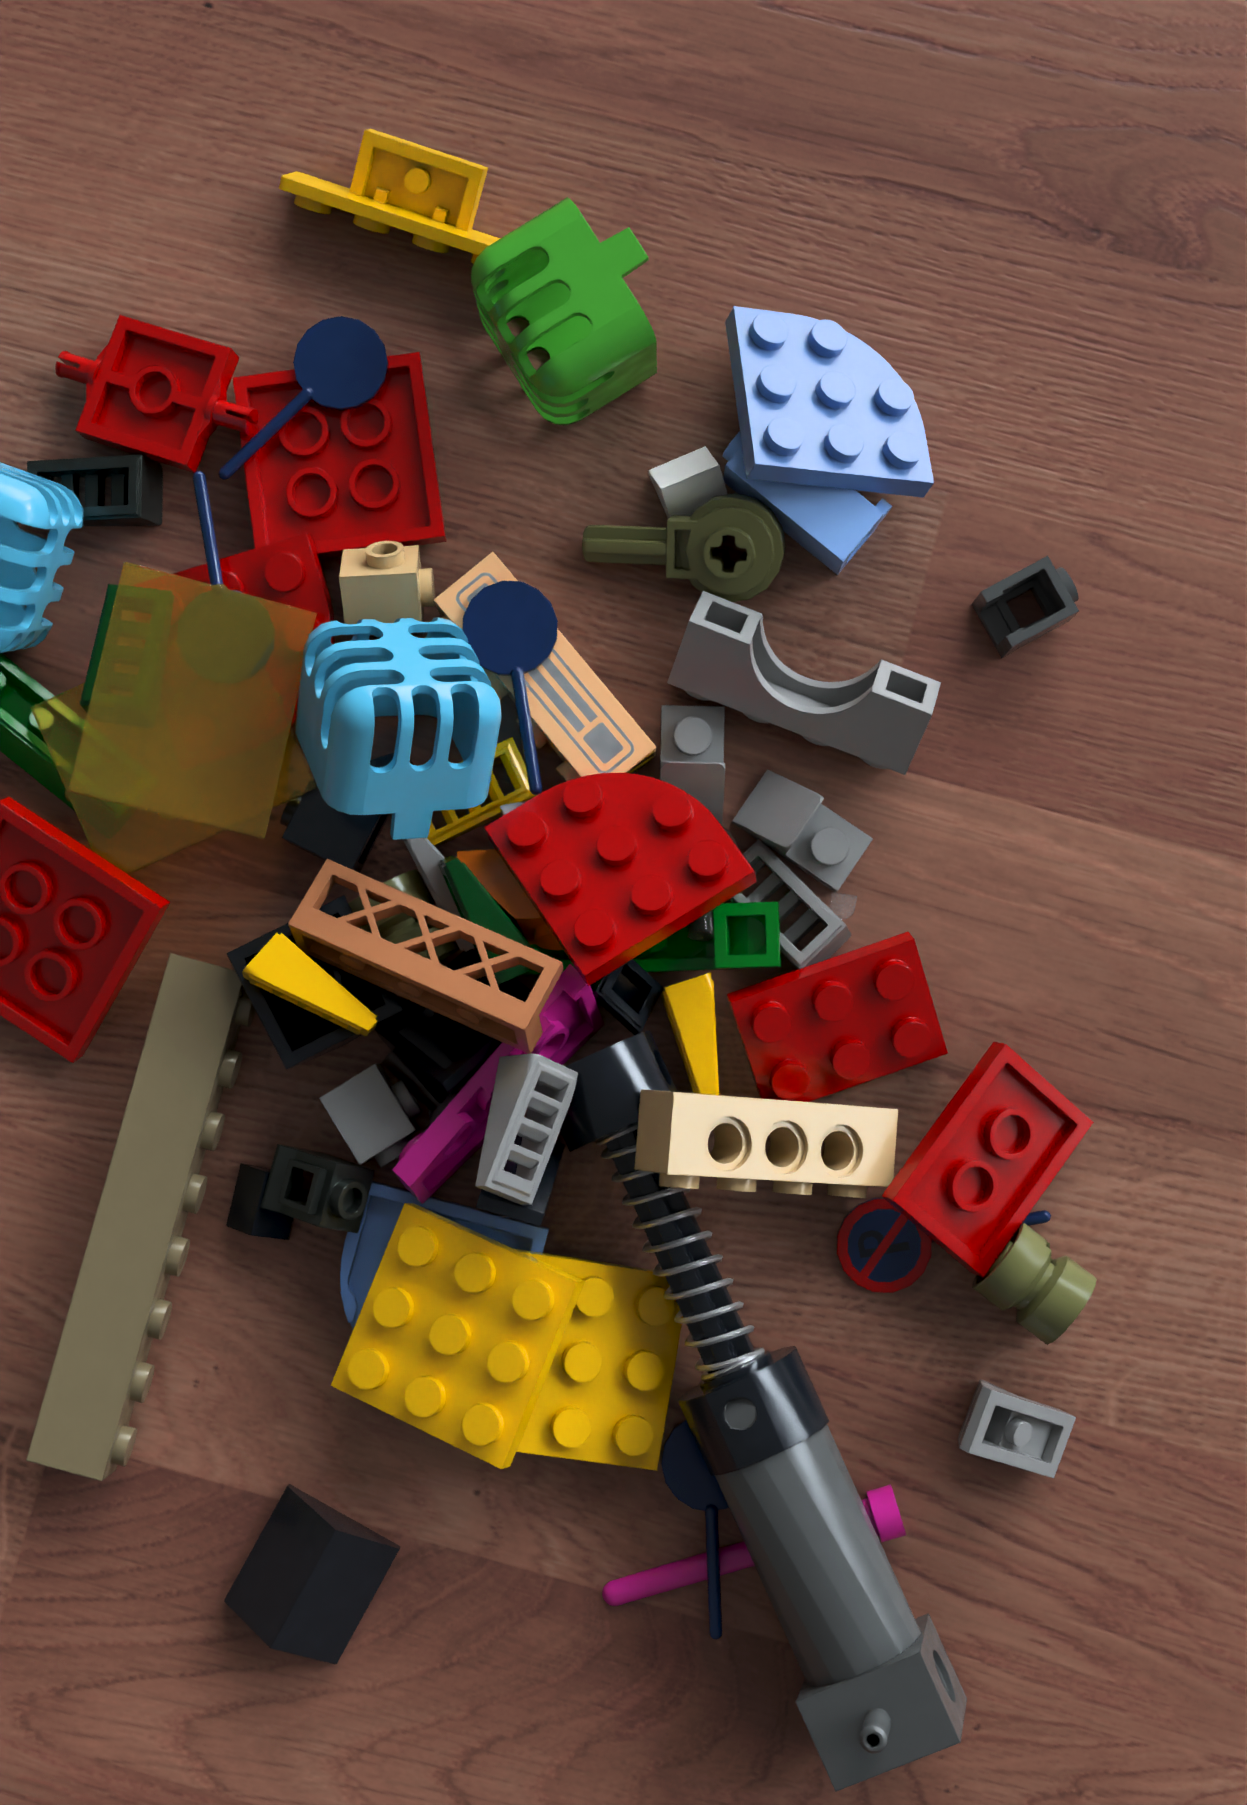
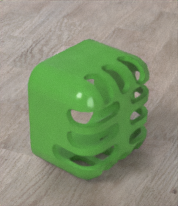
[471,197,657,426]

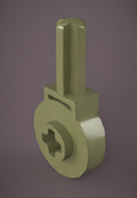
[582,493,786,602]

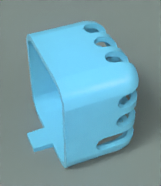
[0,462,84,653]
[295,617,502,840]

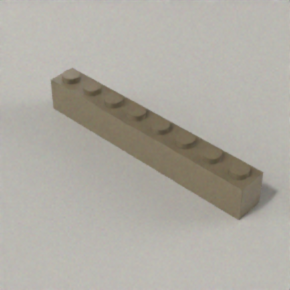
[26,953,256,1481]

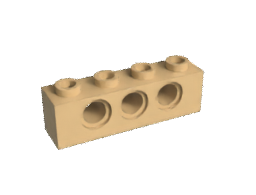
[634,1089,898,1198]

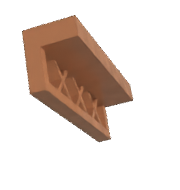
[288,859,563,1054]

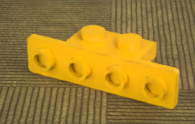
[279,129,500,264]

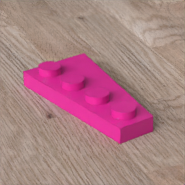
[392,964,604,1204]

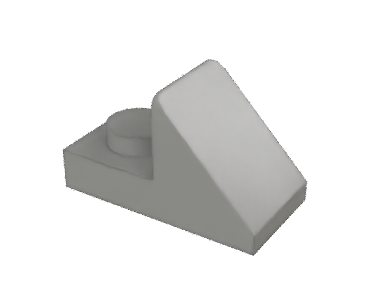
[660,705,725,826]
[732,769,873,893]
[958,1379,1076,1478]

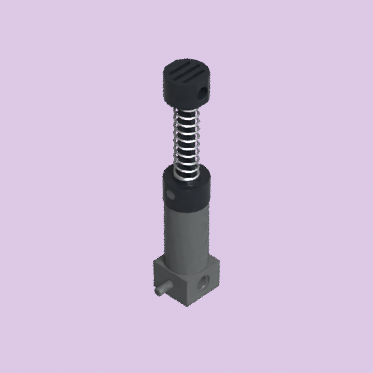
[560,1031,967,1792]

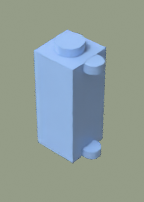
[722,431,892,575]

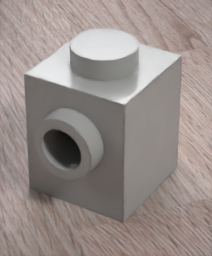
[319,1064,422,1168]

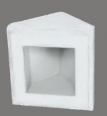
[648,446,727,519]

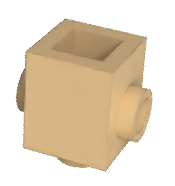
[339,541,435,624]

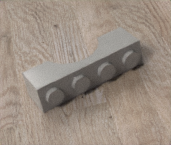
[667,591,941,775]

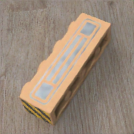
[434,552,656,782]

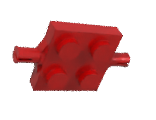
[55,315,258,473]

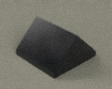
[227,895,403,1070]
[374,949,531,1104]
[224,1484,401,1664]

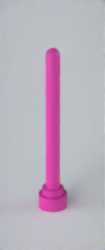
[602,1484,906,1606]

